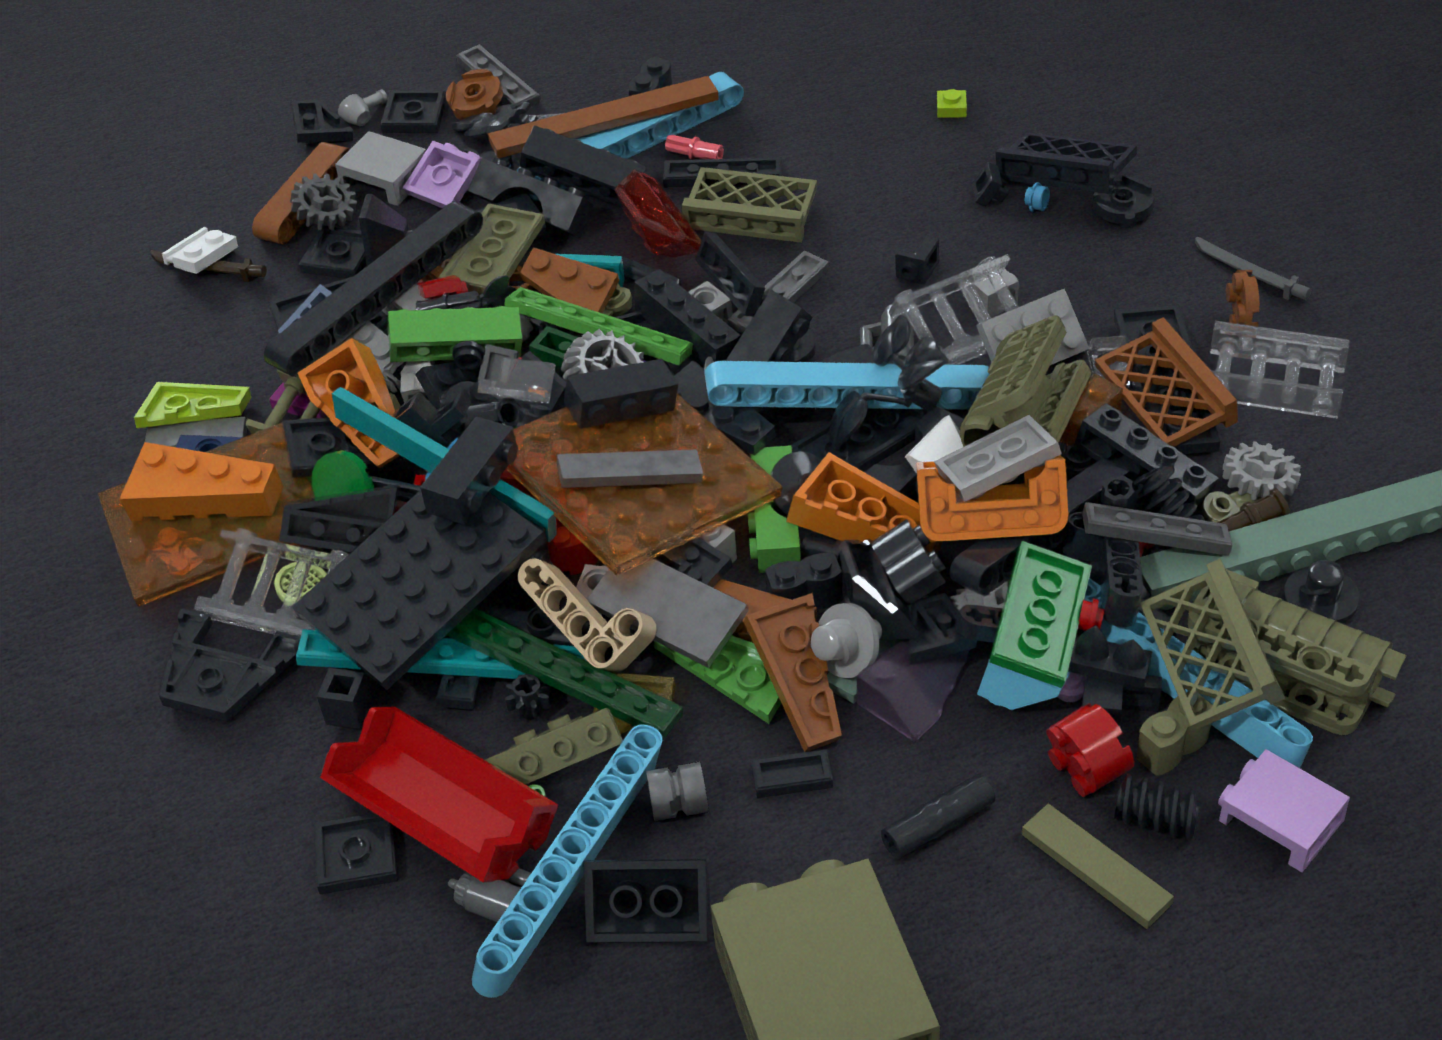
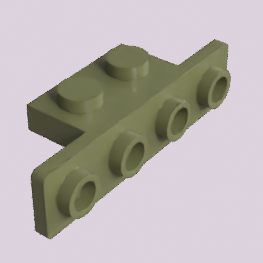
[485,708,623,784]

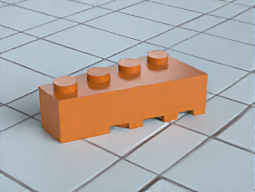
[786,453,943,553]

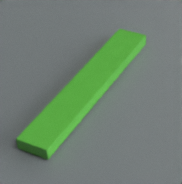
[505,287,693,365]

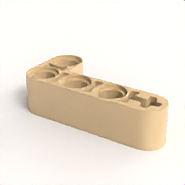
[518,559,657,673]

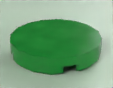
[312,450,374,497]

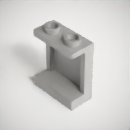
[335,131,426,206]

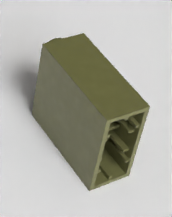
[711,858,940,1040]

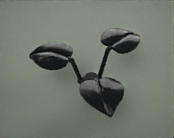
[830,315,948,452]

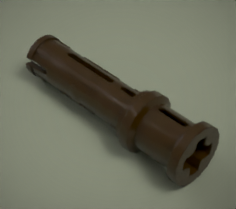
[1217,488,1291,531]

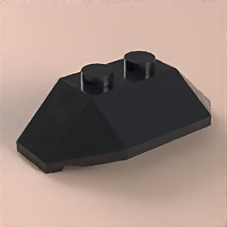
[839,539,919,641]

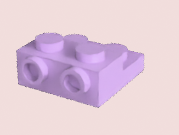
[403,141,482,208]

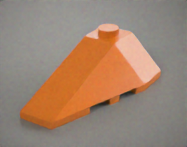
[297,338,400,468]

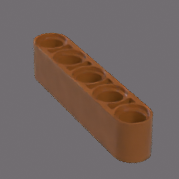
[252,142,350,245]

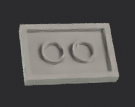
[976,288,1089,365]
[934,415,1062,502]

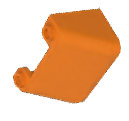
[916,455,1068,541]

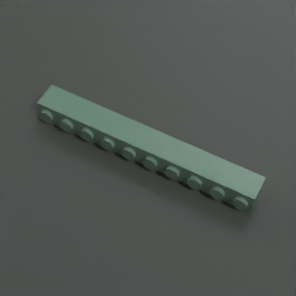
[1140,470,1442,610]

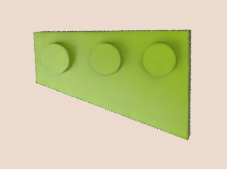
[134,382,251,428]

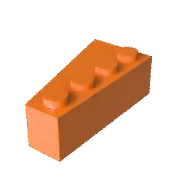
[120,442,283,521]

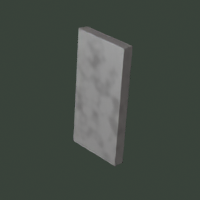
[587,546,749,668]

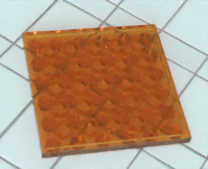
[506,394,783,576]

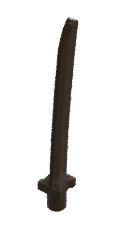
[150,250,267,282]

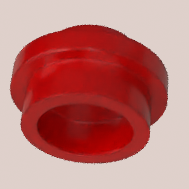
[1078,598,1104,632]

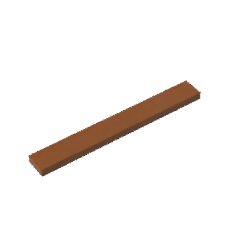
[488,76,719,158]

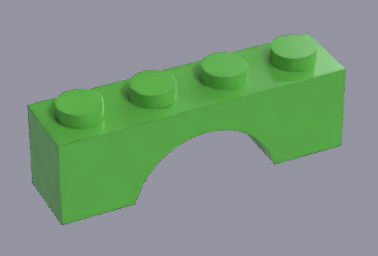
[745,445,801,573]

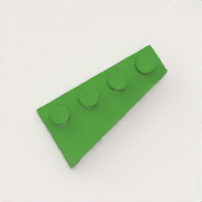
[653,635,781,724]

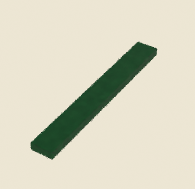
[446,608,683,740]

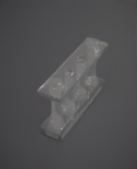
[888,254,1018,365]
[1210,321,1350,419]
[194,528,349,637]

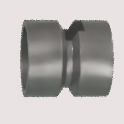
[646,762,708,821]

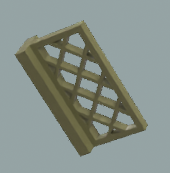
[682,167,817,243]
[1140,559,1285,731]

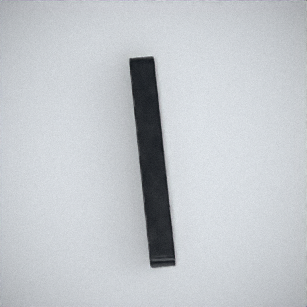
[264,201,483,377]

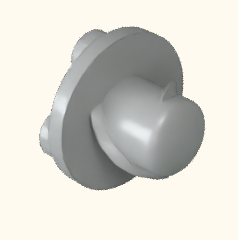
[811,603,882,678]

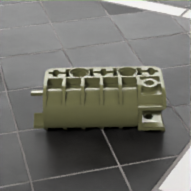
[960,315,1091,447]
[1187,570,1406,735]

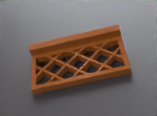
[1095,317,1238,447]

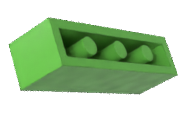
[388,306,522,362]

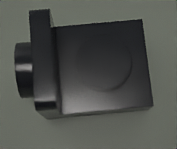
[895,235,939,285]

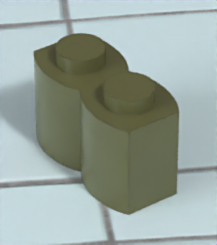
[1136,691,1212,776]

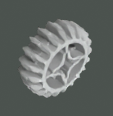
[561,329,644,381]

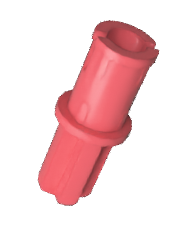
[665,135,724,160]

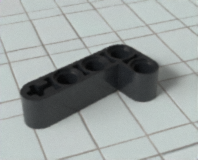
[1062,512,1143,627]

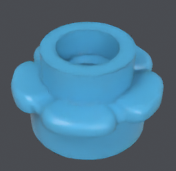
[1024,182,1050,212]

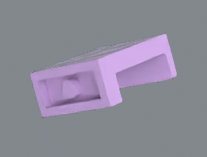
[1218,749,1350,872]

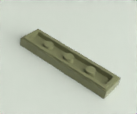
[1022,803,1174,929]

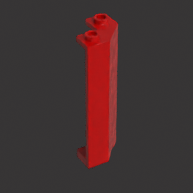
[320,707,558,883]

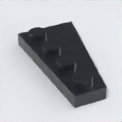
[664,361,776,456]

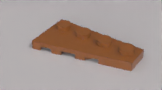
[743,593,842,752]

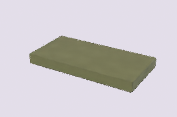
[438,204,545,295]

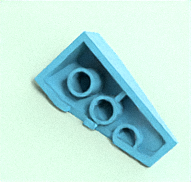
[977,659,1071,710]

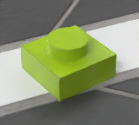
[937,89,967,118]

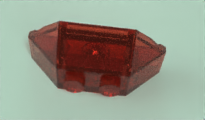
[614,169,701,258]

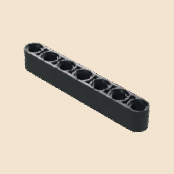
[950,459,1137,596]

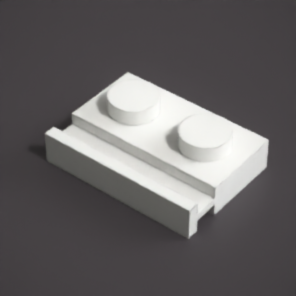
[162,227,238,274]

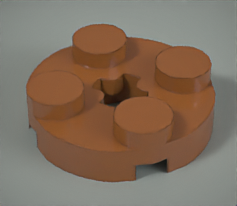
[446,69,503,120]
[1226,270,1260,336]

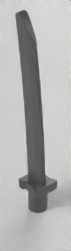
[1195,237,1312,300]

